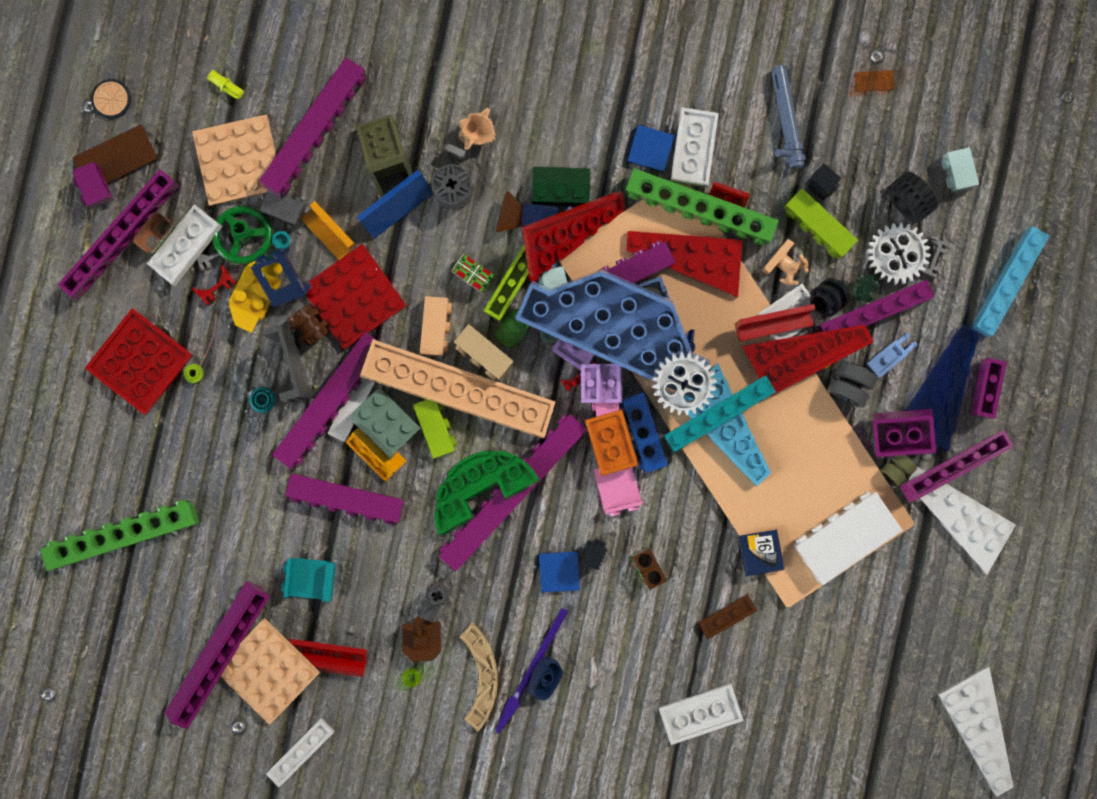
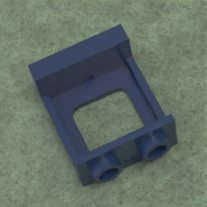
[251,248,311,307]

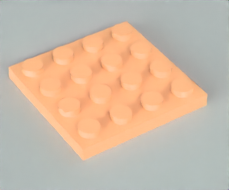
[192,115,277,206]
[220,618,320,725]

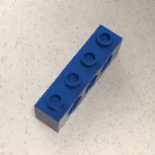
[619,392,668,473]

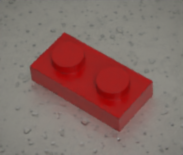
[709,181,750,208]

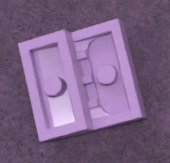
[581,364,622,403]

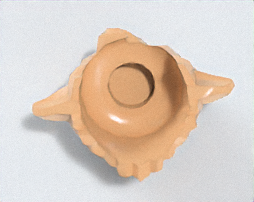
[459,108,496,150]

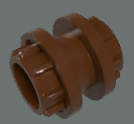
[287,305,328,346]

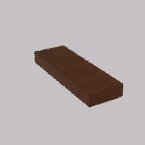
[697,594,757,640]

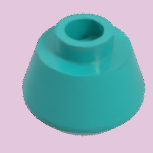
[249,387,276,413]

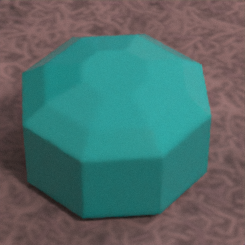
[272,231,290,250]

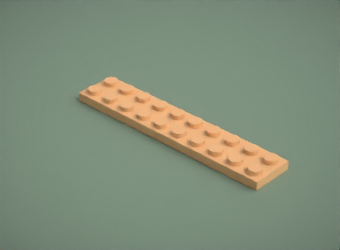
[360,339,555,439]

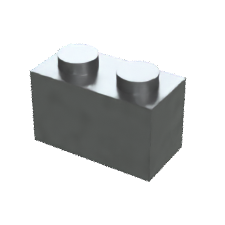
[260,191,307,227]

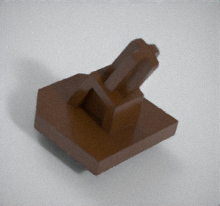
[402,616,441,662]

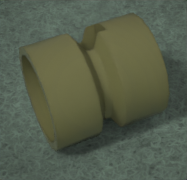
[880,455,918,488]

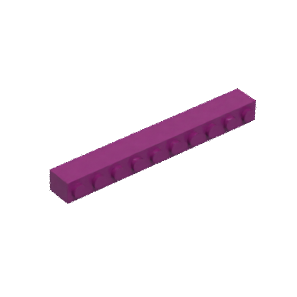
[439,414,587,572]

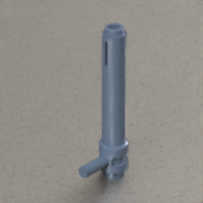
[772,65,806,169]

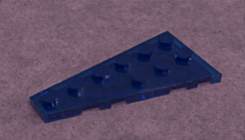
[905,324,979,452]

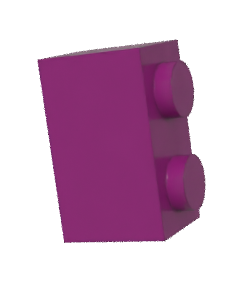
[72,162,114,209]

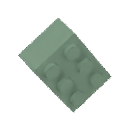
[350,387,420,459]

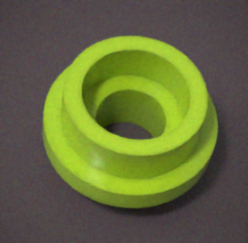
[184,364,204,383]

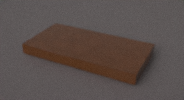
[72,124,159,184]

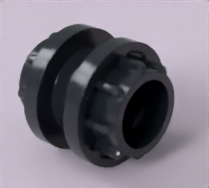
[810,278,849,317]

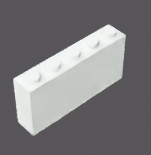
[793,491,903,585]

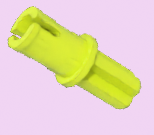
[207,70,244,100]

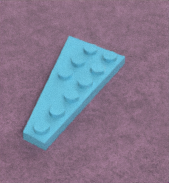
[683,363,771,486]

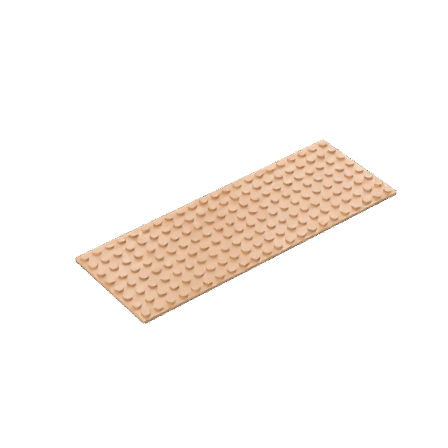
[558,182,914,607]

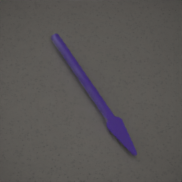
[496,608,568,733]

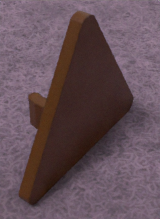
[495,191,522,232]

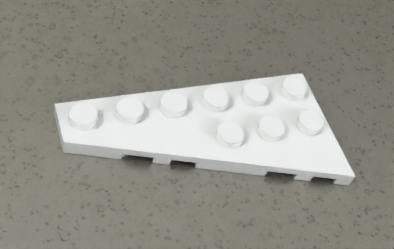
[905,467,1016,574]
[937,666,1013,796]

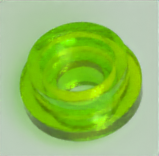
[402,668,421,688]

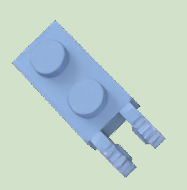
[865,332,918,379]

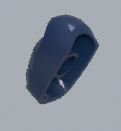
[528,656,564,701]

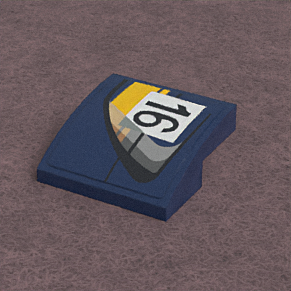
[738,529,784,577]

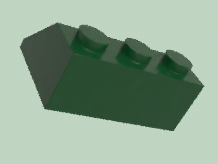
[532,167,590,206]

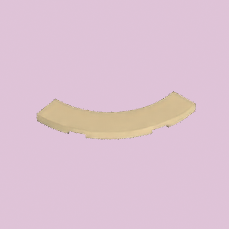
[459,622,498,732]

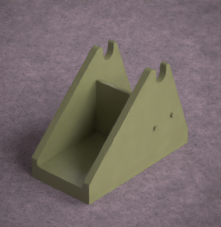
[356,114,413,198]

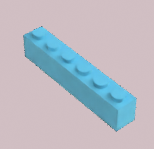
[970,226,1049,338]

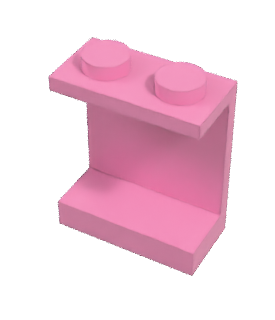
[593,467,643,516]

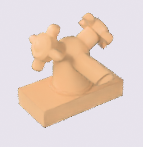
[761,239,809,286]

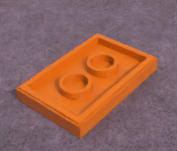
[585,410,638,476]

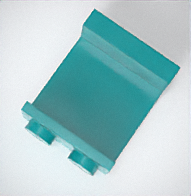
[281,557,336,602]

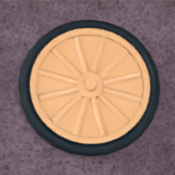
[91,79,131,119]

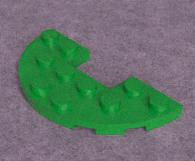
[434,451,541,536]

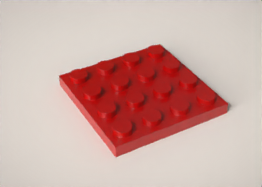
[306,243,407,350]
[85,308,194,415]

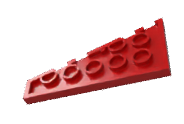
[522,191,625,281]
[626,231,742,298]

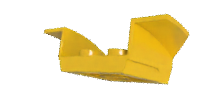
[229,261,283,333]

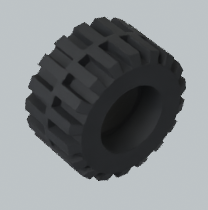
[887,171,938,223]

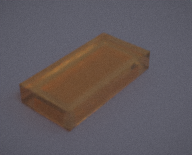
[854,70,895,93]

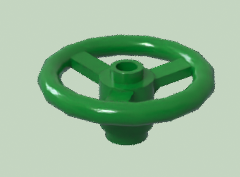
[212,206,273,264]

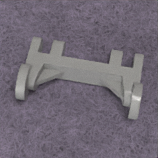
[918,235,949,278]
[196,237,232,271]

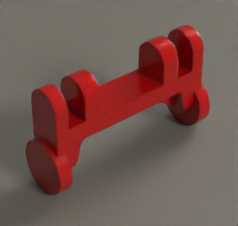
[193,265,236,306]
[560,361,595,392]

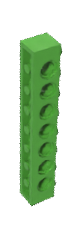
[625,168,779,246]
[40,499,199,571]

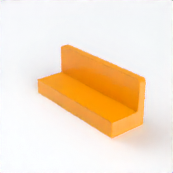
[301,201,356,260]
[346,428,406,482]

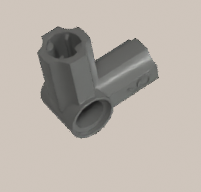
[418,581,452,623]

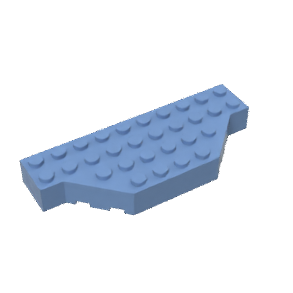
[515,269,711,398]

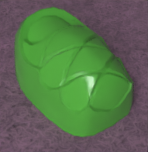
[495,308,531,348]

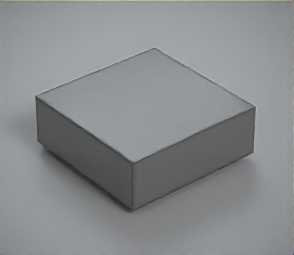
[446,144,467,161]

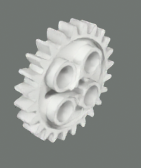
[867,222,931,285]
[652,351,717,416]

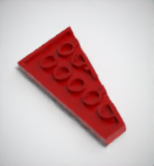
[742,324,874,397]

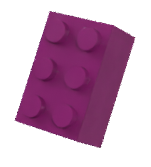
[873,409,936,457]

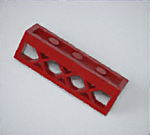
[734,304,815,342]
[289,639,367,677]

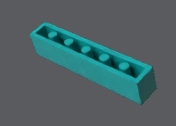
[663,375,776,452]

